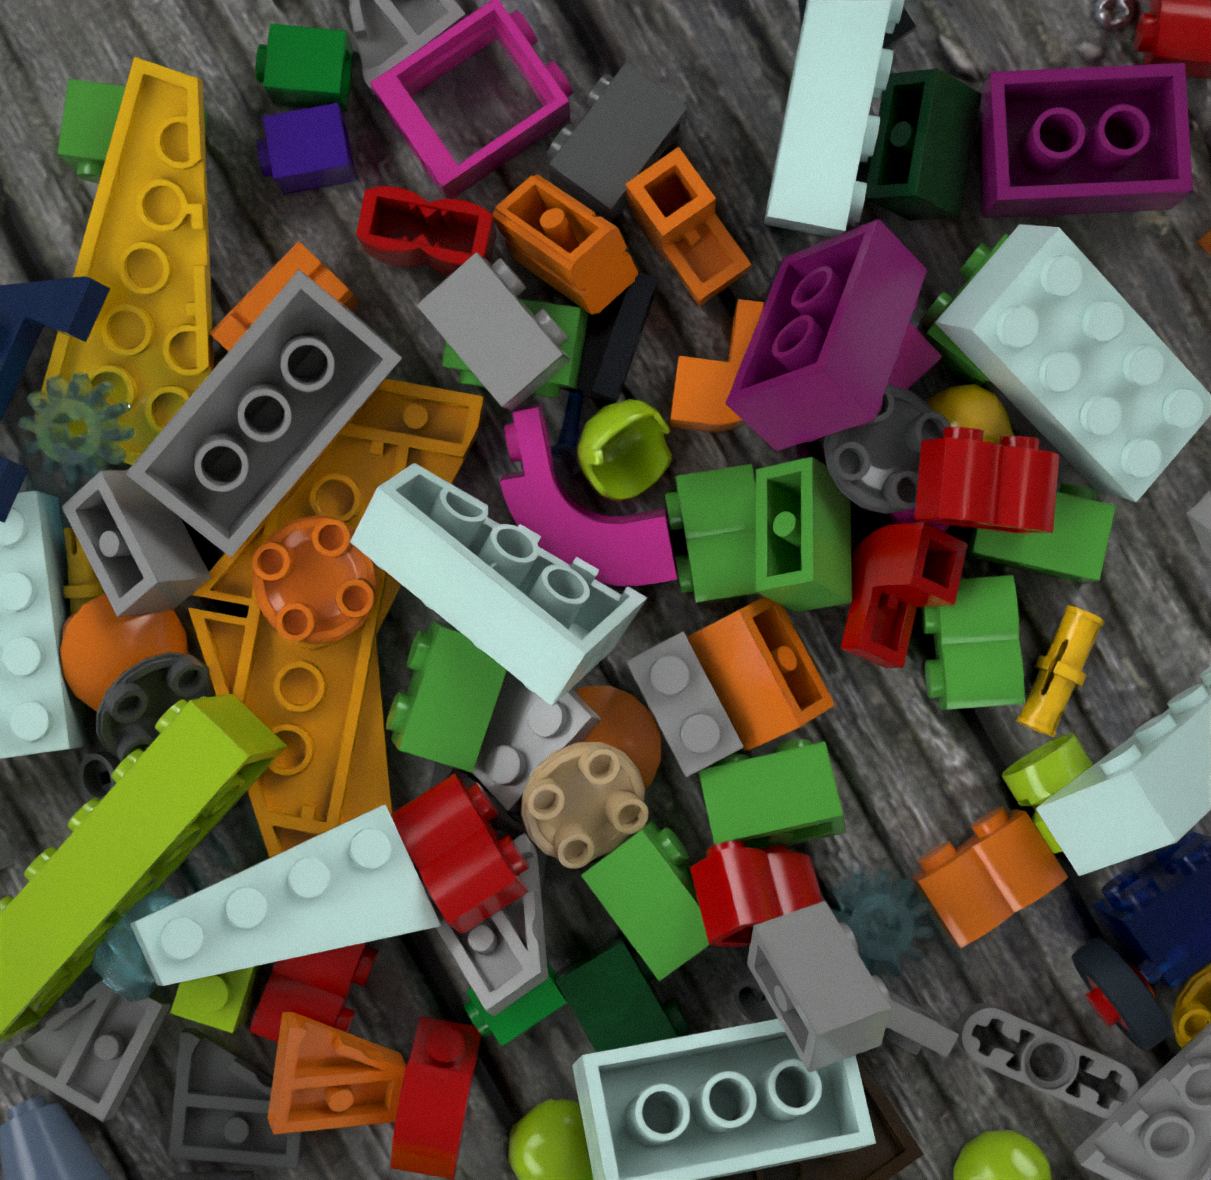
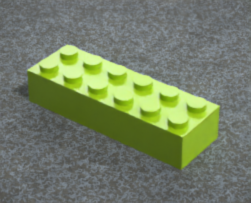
[0,694,287,1045]

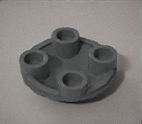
[823,384,950,514]
[96,652,215,762]

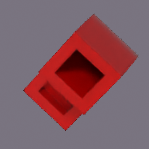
[841,522,968,668]
[390,1016,481,1180]

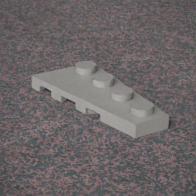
[1074,1022,1211,1180]

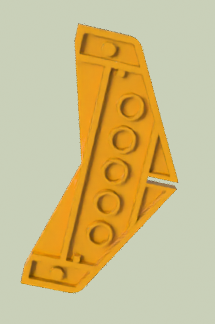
[188,379,485,858]

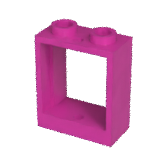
[370,0,573,199]

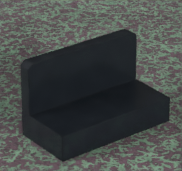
[560,272,658,405]

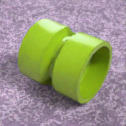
[1001,733,1093,854]

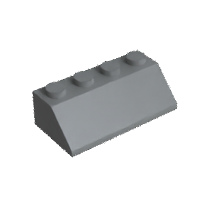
[126,269,402,557]

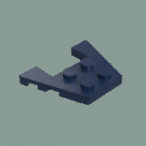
[0,276,110,523]

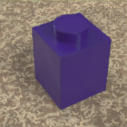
[256,103,357,195]

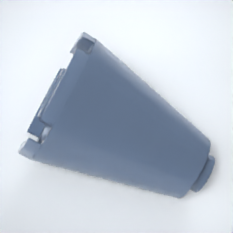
[0,1096,111,1180]

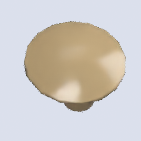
[521,742,649,869]

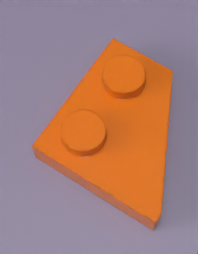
[267,1012,406,1135]

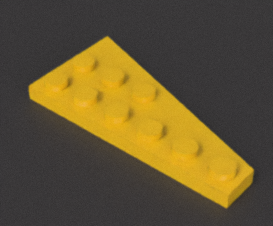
[30,57,214,465]

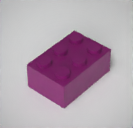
[977,63,1193,218]
[725,219,927,451]

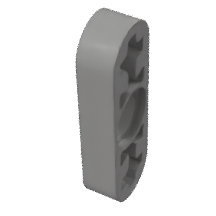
[956,1003,1139,1119]

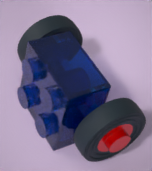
[1071,832,1211,1051]

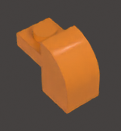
[625,147,752,306]
[669,299,764,433]

